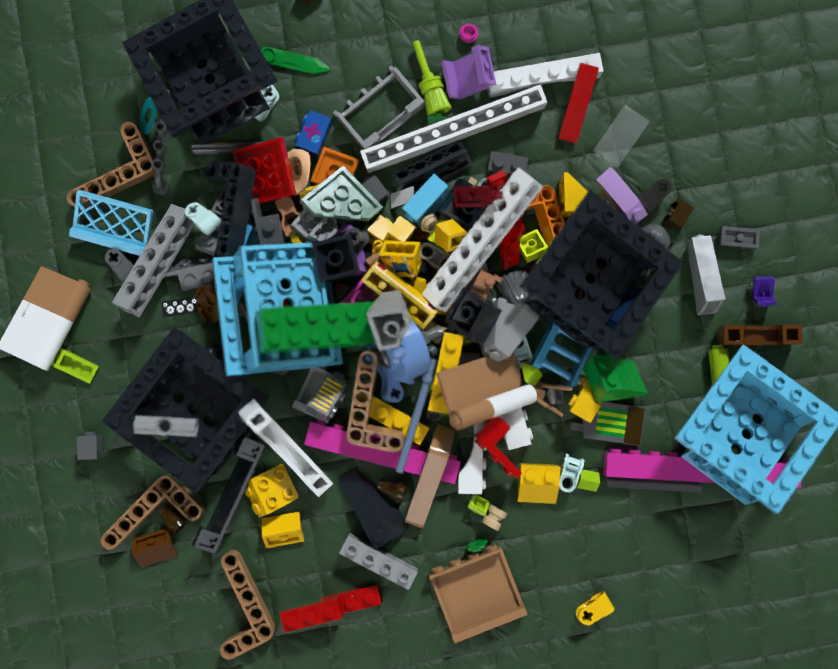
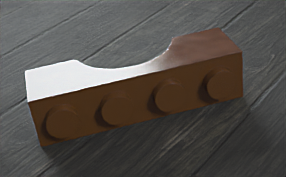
[717,325,803,346]

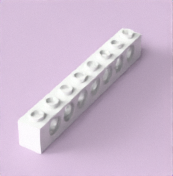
[422,167,543,312]

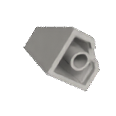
[367,290,412,350]
[484,298,539,362]

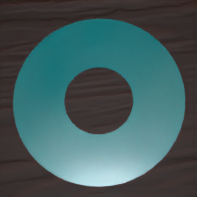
[140,97,156,135]

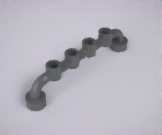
[152,86,177,196]

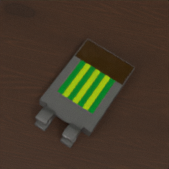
[570,402,645,446]

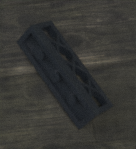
[392,140,472,195]

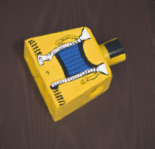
[379,240,422,282]

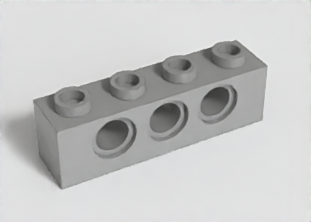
[339,533,418,590]

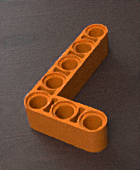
[517,185,564,246]

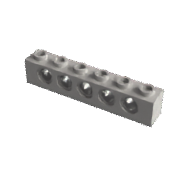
[112,204,194,318]

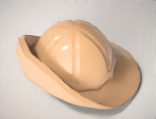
[287,149,311,196]

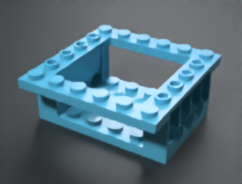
[212,243,343,376]
[675,344,838,514]

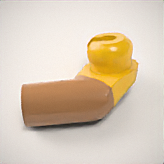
[364,240,383,268]

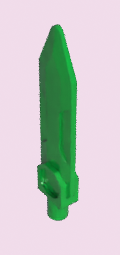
[261,46,330,74]

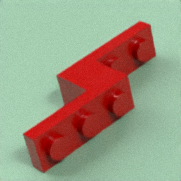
[486,171,521,270]
[474,416,522,479]
[280,584,382,632]

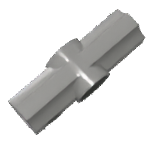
[133,416,199,437]

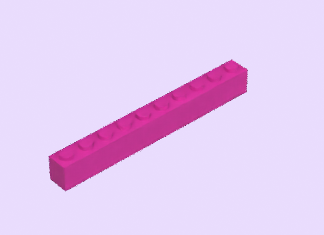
[603,449,801,488]

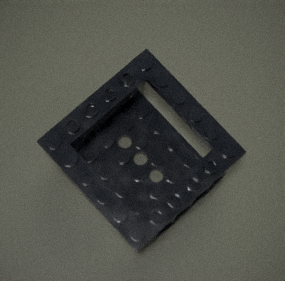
[122,0,278,145]
[519,190,684,359]
[101,326,270,494]

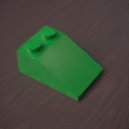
[583,355,648,403]

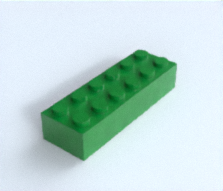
[255,302,377,354]

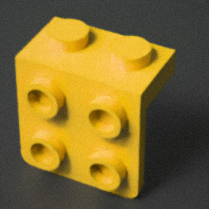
[245,464,298,518]

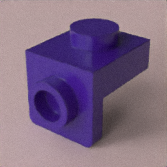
[751,276,776,307]

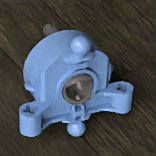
[365,319,444,403]

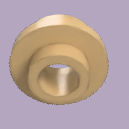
[420,214,439,233]

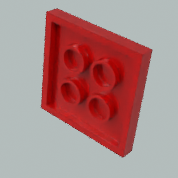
[232,137,297,204]

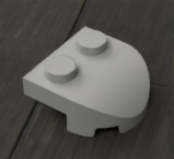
[289,208,338,243]

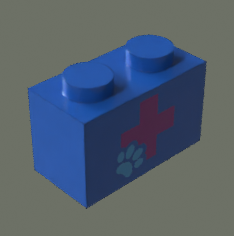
[295,110,333,158]

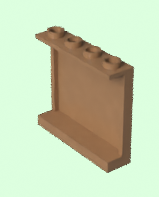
[429,544,528,643]

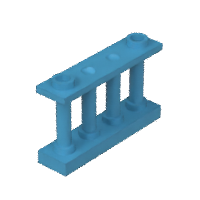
[529,322,593,388]

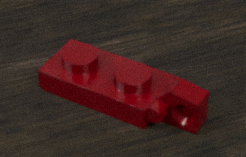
[453,186,503,207]

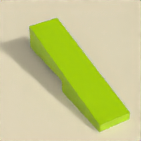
[51,347,99,384]

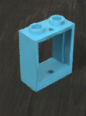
[402,174,450,230]

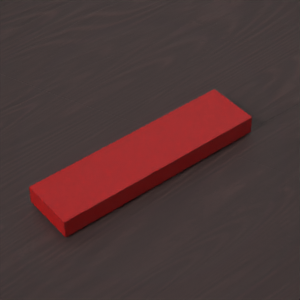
[558,63,599,143]

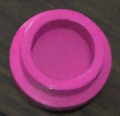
[459,24,478,43]

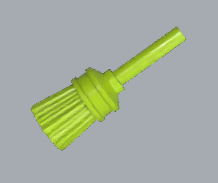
[413,40,452,116]

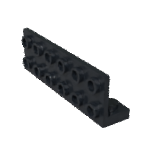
[192,435,265,554]

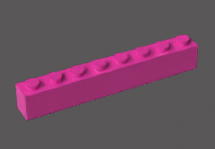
[304,419,461,484]

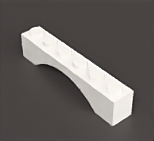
[487,53,603,98]
[238,399,333,497]
[458,420,487,494]

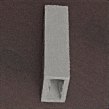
[688,235,725,315]

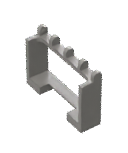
[333,65,425,150]

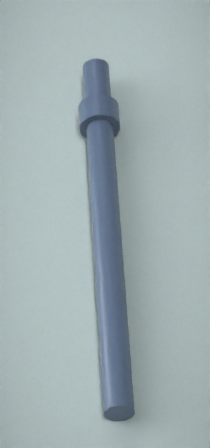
[395,358,438,473]

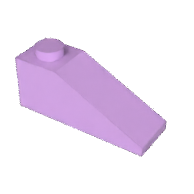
[596,167,648,225]

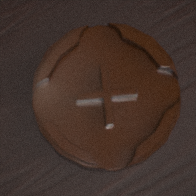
[195,285,219,323]

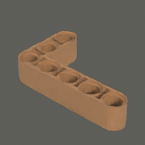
[67,122,155,208]
[347,347,405,452]
[404,424,455,528]
[101,474,205,550]
[220,550,276,659]

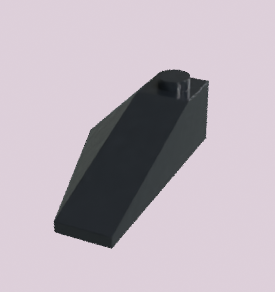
[338,469,409,549]

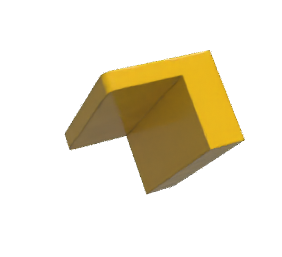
[262,512,304,548]

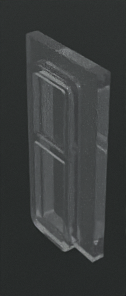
[593,105,650,168]

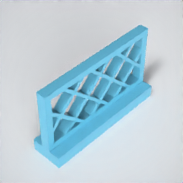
[69,190,153,256]

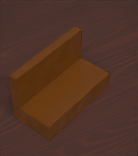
[132,528,178,568]

